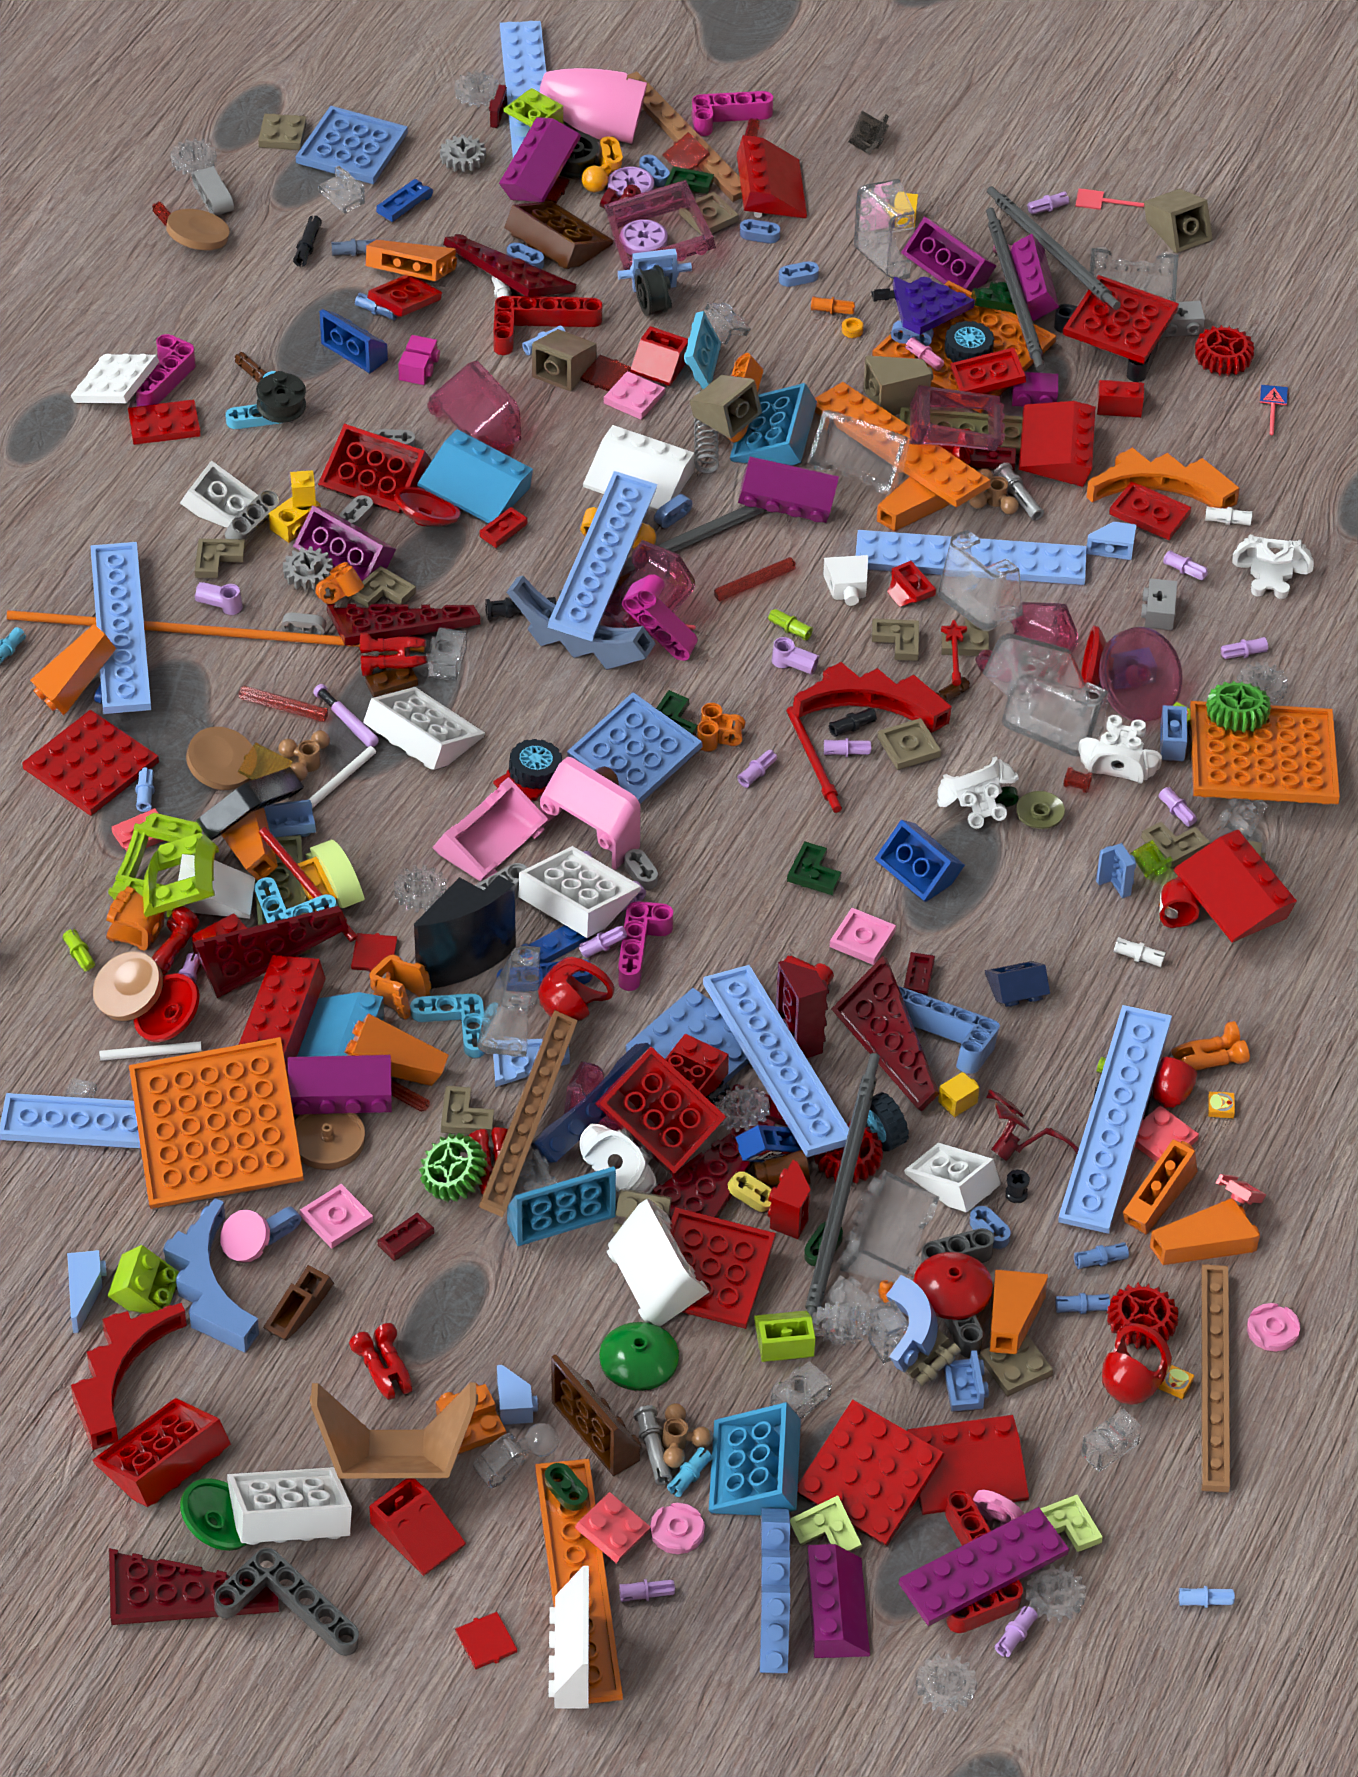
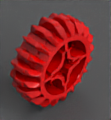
[1195,325,1254,376]
[814,1120,883,1185]
[1107,1282,1179,1350]

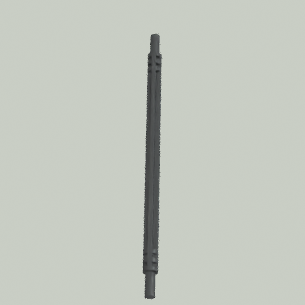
[987,186,1121,310]
[986,207,1045,372]
[559,506,768,595]
[805,1053,880,1328]

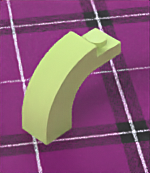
[305,839,365,908]

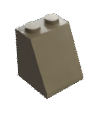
[1144,189,1213,253]
[532,329,597,392]
[863,356,933,415]
[690,375,762,439]

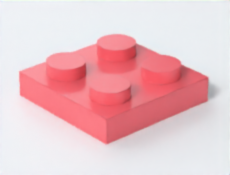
[1135,1105,1199,1163]
[575,1492,651,1563]

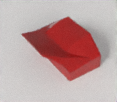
[887,561,936,607]

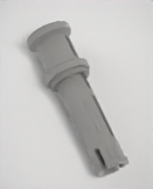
[994,463,1044,521]
[633,1405,672,1485]

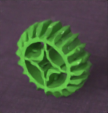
[1206,681,1271,733]
[419,1133,489,1202]

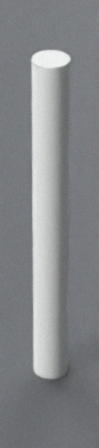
[308,746,376,809]
[99,1041,202,1061]

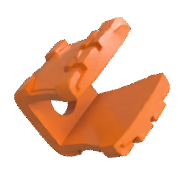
[106,886,164,951]
[369,955,431,1020]

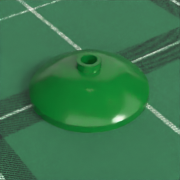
[599,1322,679,1391]
[180,1478,247,1551]

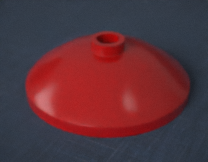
[394,487,460,527]
[1079,625,1112,696]
[134,973,200,1042]
[913,1252,993,1320]

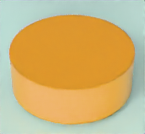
[841,318,864,338]

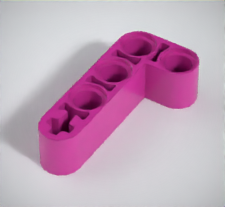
[692,91,773,136]
[135,334,196,406]
[622,575,698,661]
[618,901,673,991]

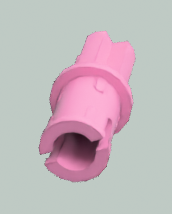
[906,337,944,370]

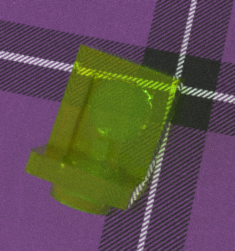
[1130,840,1173,878]

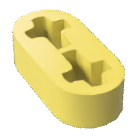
[728,1172,772,1212]

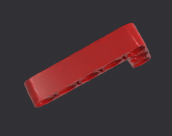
[493,296,603,355]
[945,1489,1023,1633]

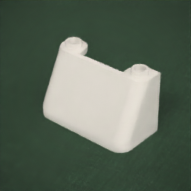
[607,1198,709,1327]

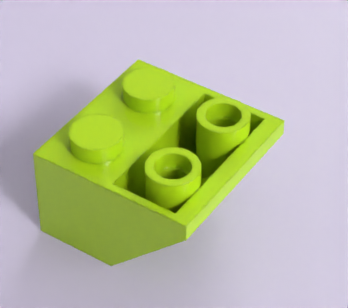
[504,88,563,127]
[108,1245,179,1313]
[754,1310,815,1362]

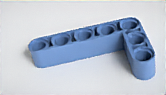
[898,986,1000,1074]

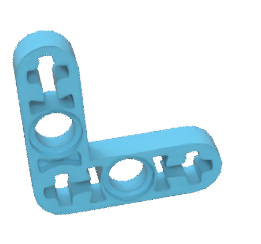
[225,371,279,429]
[255,877,338,923]
[410,994,486,1058]

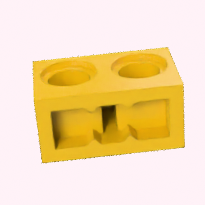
[268,497,321,543]

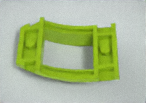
[108,813,202,918]
[143,833,219,917]

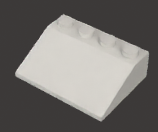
[583,425,694,512]
[363,687,485,770]
[519,846,641,938]
[227,1467,352,1545]
[549,1566,589,1708]

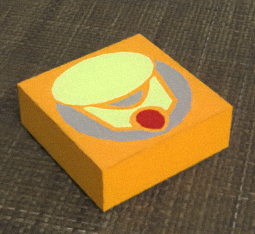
[1208,1091,1235,1118]
[1158,1365,1194,1400]

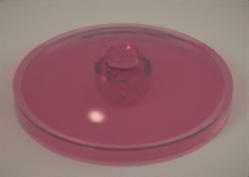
[1099,627,1183,722]

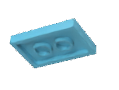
[684,311,721,389]

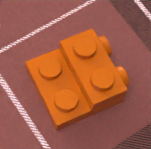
[436,1383,506,1454]

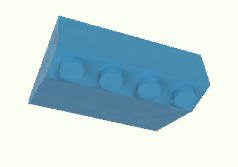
[730,383,817,466]
[418,429,533,523]
[297,992,385,1057]
[507,1166,616,1246]
[709,1402,801,1516]

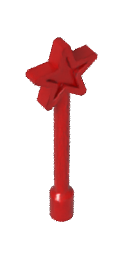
[941,620,967,686]

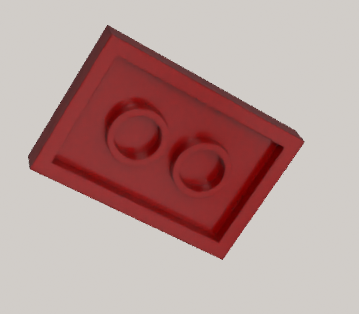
[367,275,442,317]
[950,347,1026,398]
[128,399,201,445]
[1109,481,1191,540]

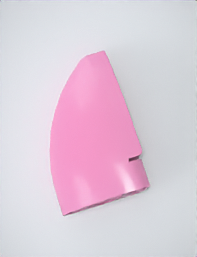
[539,68,647,144]

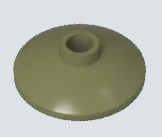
[1016,791,1065,829]

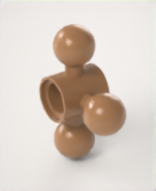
[969,469,1019,514]
[278,730,330,781]
[662,1403,713,1468]

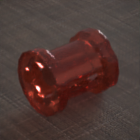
[1063,766,1093,793]

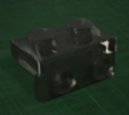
[848,111,889,155]

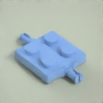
[617,249,692,292]

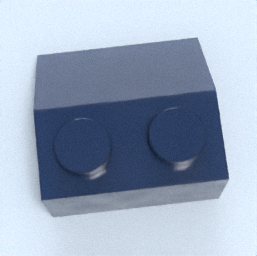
[985,961,1050,1007]

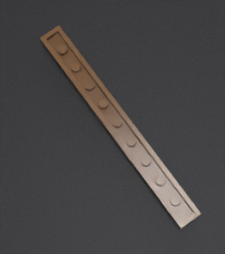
[626,71,742,202]
[479,1011,578,1217]
[1201,1264,1230,1493]

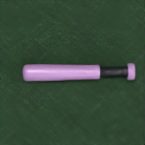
[313,684,379,747]

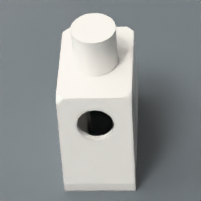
[823,555,868,606]

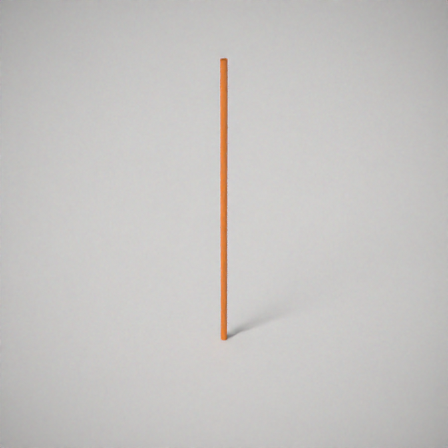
[7,610,425,652]

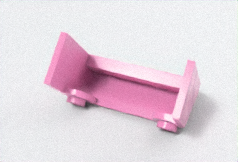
[540,757,641,870]

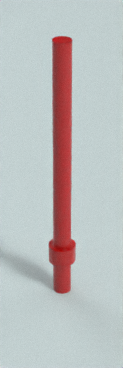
[786,706,842,813]
[258,827,358,942]

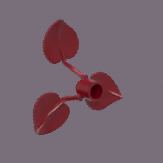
[986,1089,1079,1161]

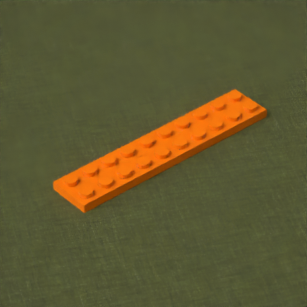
[815,382,991,508]
[535,1459,623,1704]

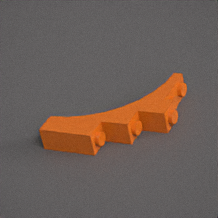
[1086,447,1240,509]

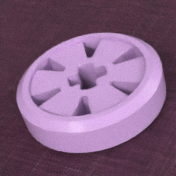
[607,167,654,203]
[620,220,668,255]

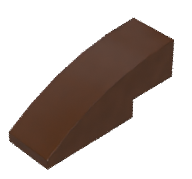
[263,1265,334,1341]

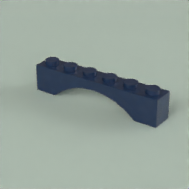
[530,1043,650,1163]

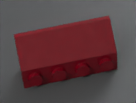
[776,961,829,1059]

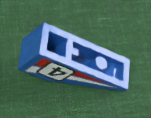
[736,1125,801,1162]

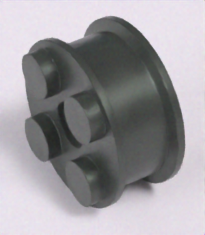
[559,132,599,178]
[635,265,672,316]
[256,371,306,423]

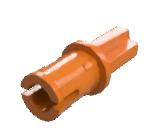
[811,296,855,314]

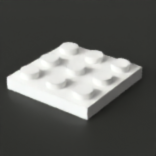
[71,354,160,403]

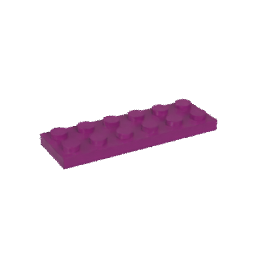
[898,1507,1069,1627]

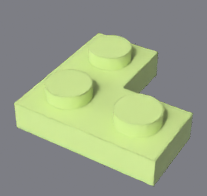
[1040,1495,1103,1552]
[790,1496,862,1552]

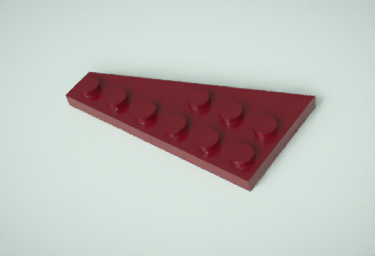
[443,234,577,297]
[327,604,481,646]
[193,906,348,998]
[831,956,940,1111]
[651,1113,775,1220]
[109,1548,279,1625]

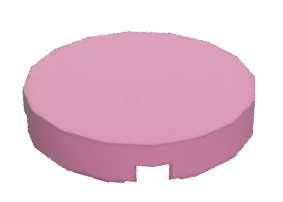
[220,1210,270,1263]
[1247,1303,1300,1352]
[973,1490,1024,1526]
[650,1503,705,1554]

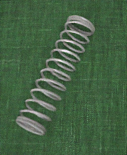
[694,391,719,473]

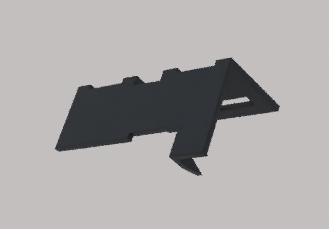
[871,288,896,302]

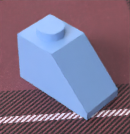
[1086,522,1136,560]
[497,1365,538,1425]

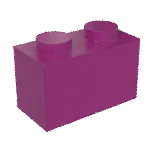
[1012,372,1058,407]

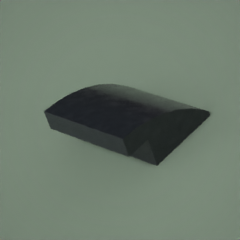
[414,875,516,989]

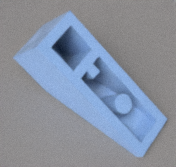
[67,1250,107,1333]

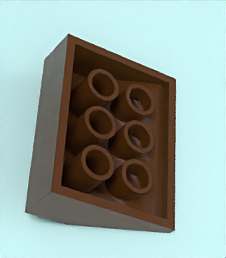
[504,201,614,269]
[551,1354,641,1477]

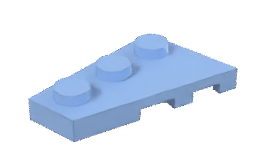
[492,1039,570,1087]

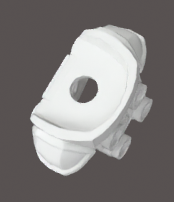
[1232,534,1314,599]
[1078,715,1162,784]
[937,756,1019,829]
[580,1123,657,1194]

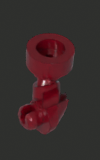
[599,184,641,210]

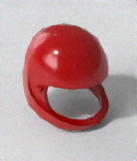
[538,957,615,1022]
[1102,1323,1172,1405]

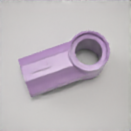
[195,582,243,615]
[772,637,820,674]

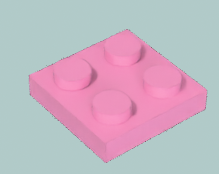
[604,371,665,420]
[830,908,896,965]
[300,1184,373,1249]

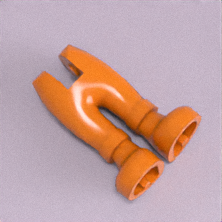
[1171,1021,1250,1071]

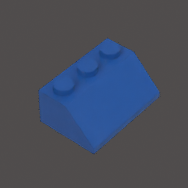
[319,309,388,374]
[874,820,965,902]

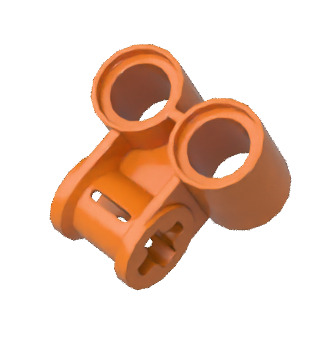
[315,562,364,604]
[697,703,746,752]

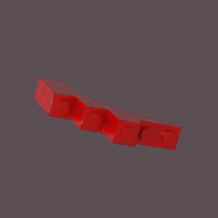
[792,662,952,733]
[71,1303,187,1450]

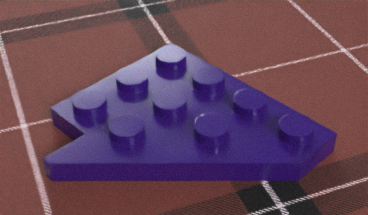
[892,277,975,335]

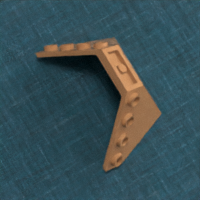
[310,1382,478,1479]

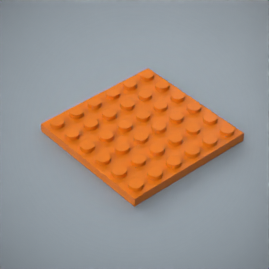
[872,280,1057,413]
[1190,701,1340,804]
[129,1037,304,1209]

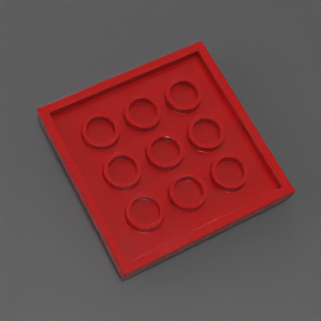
[1063,275,1179,364]
[22,709,159,816]
[670,1207,776,1329]
[797,1399,945,1547]

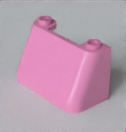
[432,777,548,881]

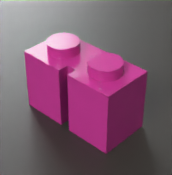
[398,335,440,385]

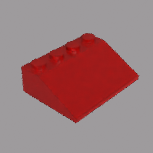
[737,135,807,219]
[1019,401,1096,487]
[318,423,431,513]
[1174,829,1297,943]
[595,1046,726,1174]
[92,1398,231,1507]
[907,1415,1029,1515]

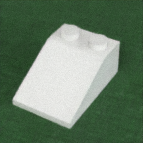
[180,460,265,532]
[178,854,255,919]
[904,1143,1001,1212]

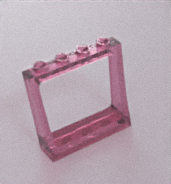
[604,180,716,270]
[910,385,1005,451]

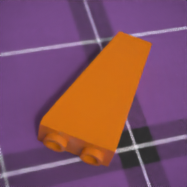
[366,240,457,281]
[877,477,950,531]
[30,624,117,715]
[221,808,278,881]
[344,1013,449,1086]
[1123,1139,1198,1235]
[1150,1198,1260,1265]
[990,1270,1048,1354]

